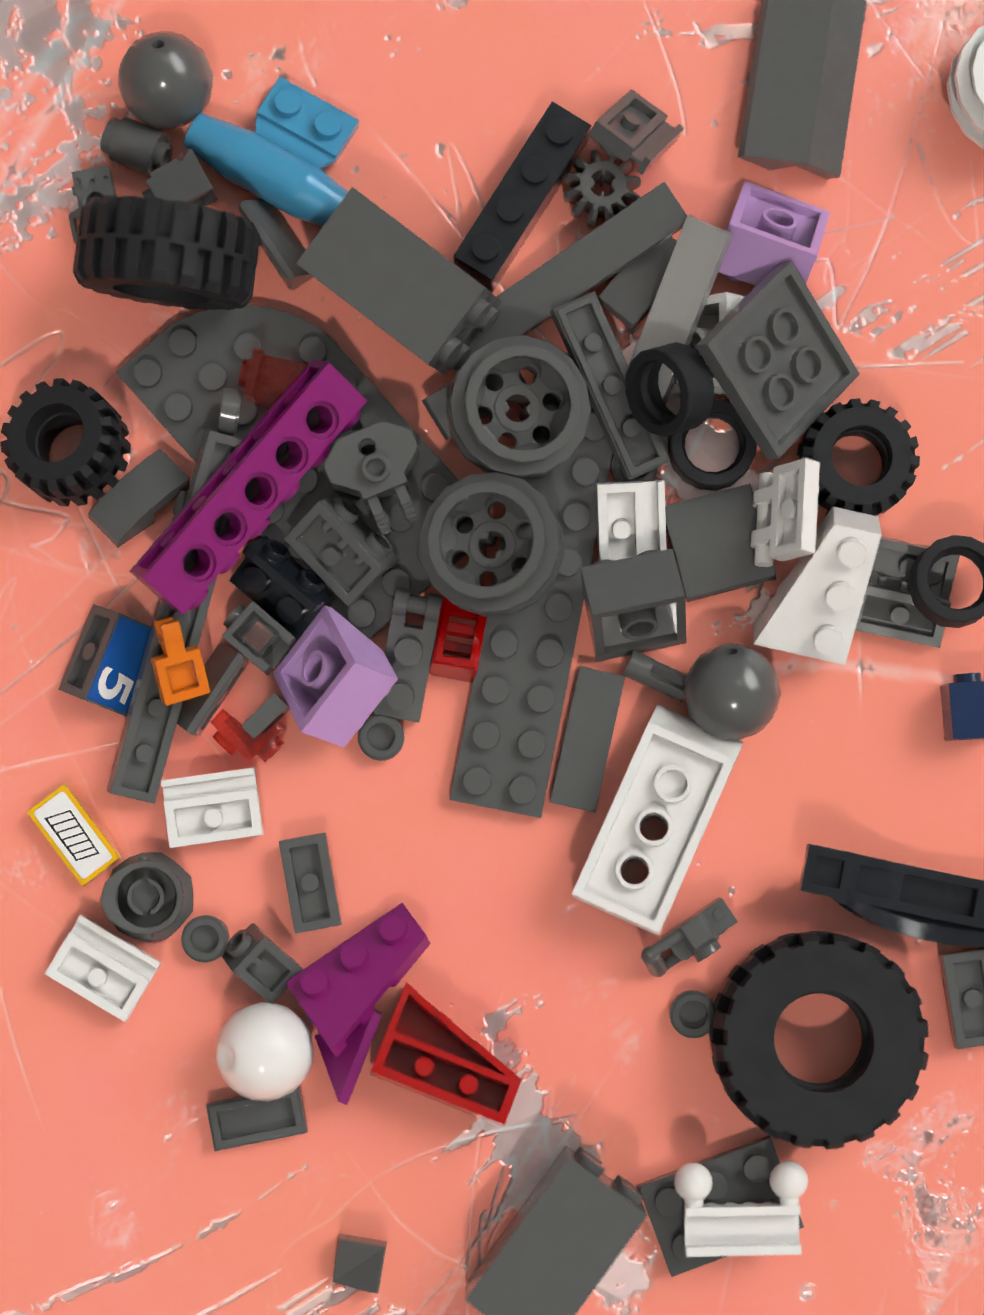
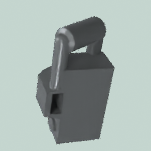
[641,897,738,977]

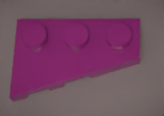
[285,903,431,1058]

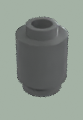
[100,117,173,176]

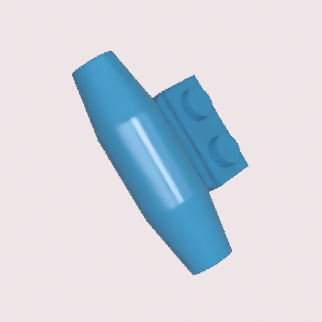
[184,76,359,227]

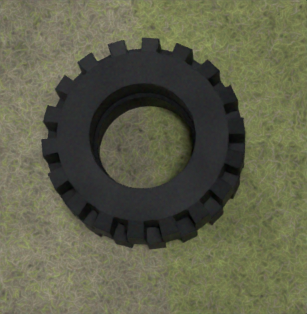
[0,378,131,507]
[797,398,920,516]

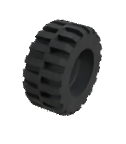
[73,195,260,310]

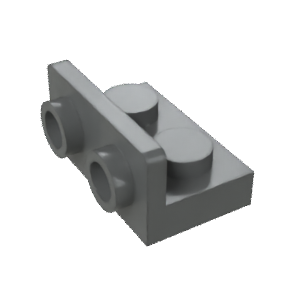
[284,493,399,606]

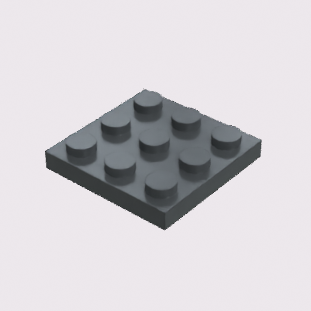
[696,261,860,460]

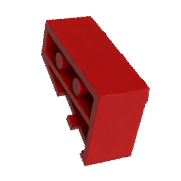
[370,982,522,1127]

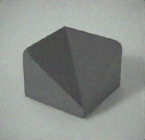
[333,1234,387,1294]

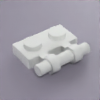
[750,458,820,567]

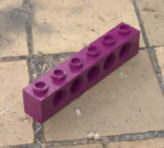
[129,359,367,615]

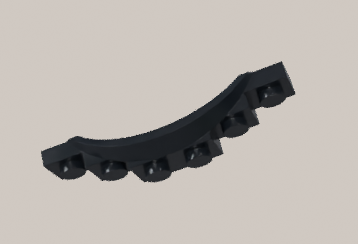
[798,844,984,948]

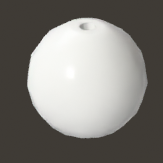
[216,1002,314,1101]

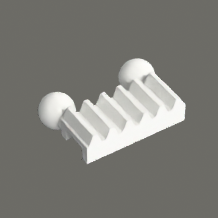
[674,1161,808,1257]

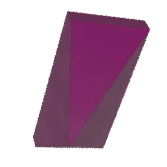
[315,1009,383,1105]

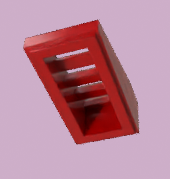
[429,584,489,682]

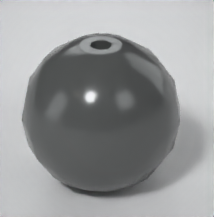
[118,31,213,129]
[683,643,781,740]

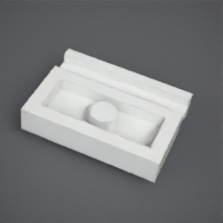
[595,480,667,561]
[161,768,264,848]
[44,914,163,1022]

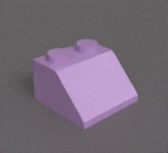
[718,181,830,286]
[273,605,398,747]

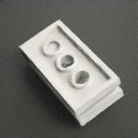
[572,705,744,936]

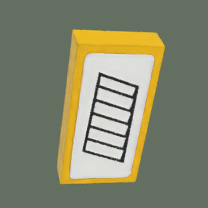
[27,784,122,887]

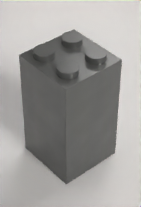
[296,187,502,375]
[465,1145,648,1315]

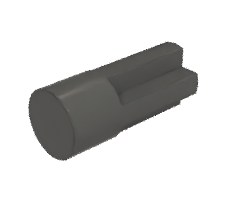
[622,650,687,702]

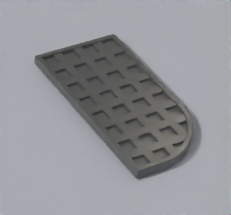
[116,305,493,640]

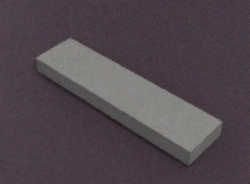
[628,216,733,404]

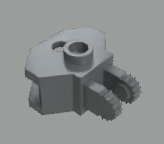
[323,421,419,536]

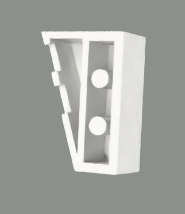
[753,507,882,665]

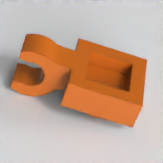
[150,616,211,706]

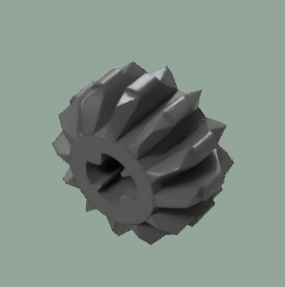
[563,149,641,228]

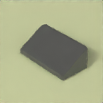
[238,199,313,290]
[177,643,249,736]

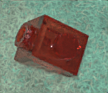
[210,709,287,763]

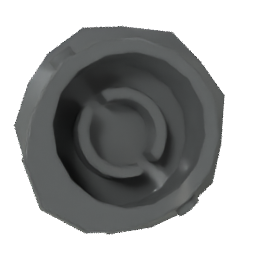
[100,852,193,942]

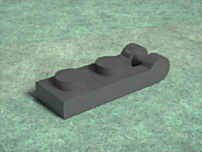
[374,587,443,723]

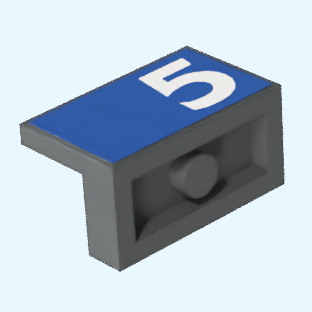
[58,604,151,716]

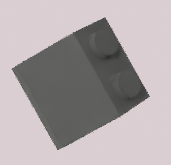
[580,549,687,662]

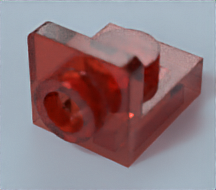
[238,348,308,406]

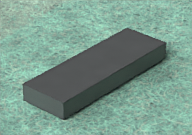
[550,666,625,813]

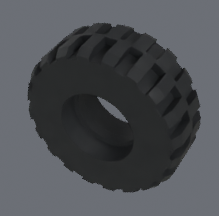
[709,931,929,1149]

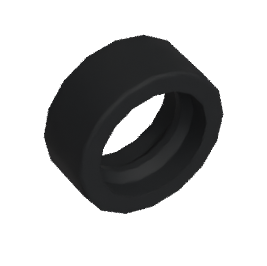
[625,342,714,437]
[667,400,757,491]
[909,535,984,628]

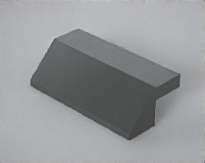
[737,0,867,179]

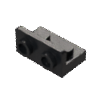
[229,536,335,640]

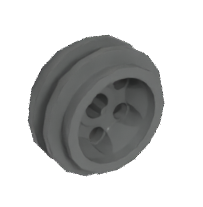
[446,335,591,479]
[419,472,564,617]

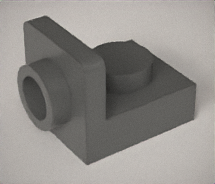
[222,923,303,1003]

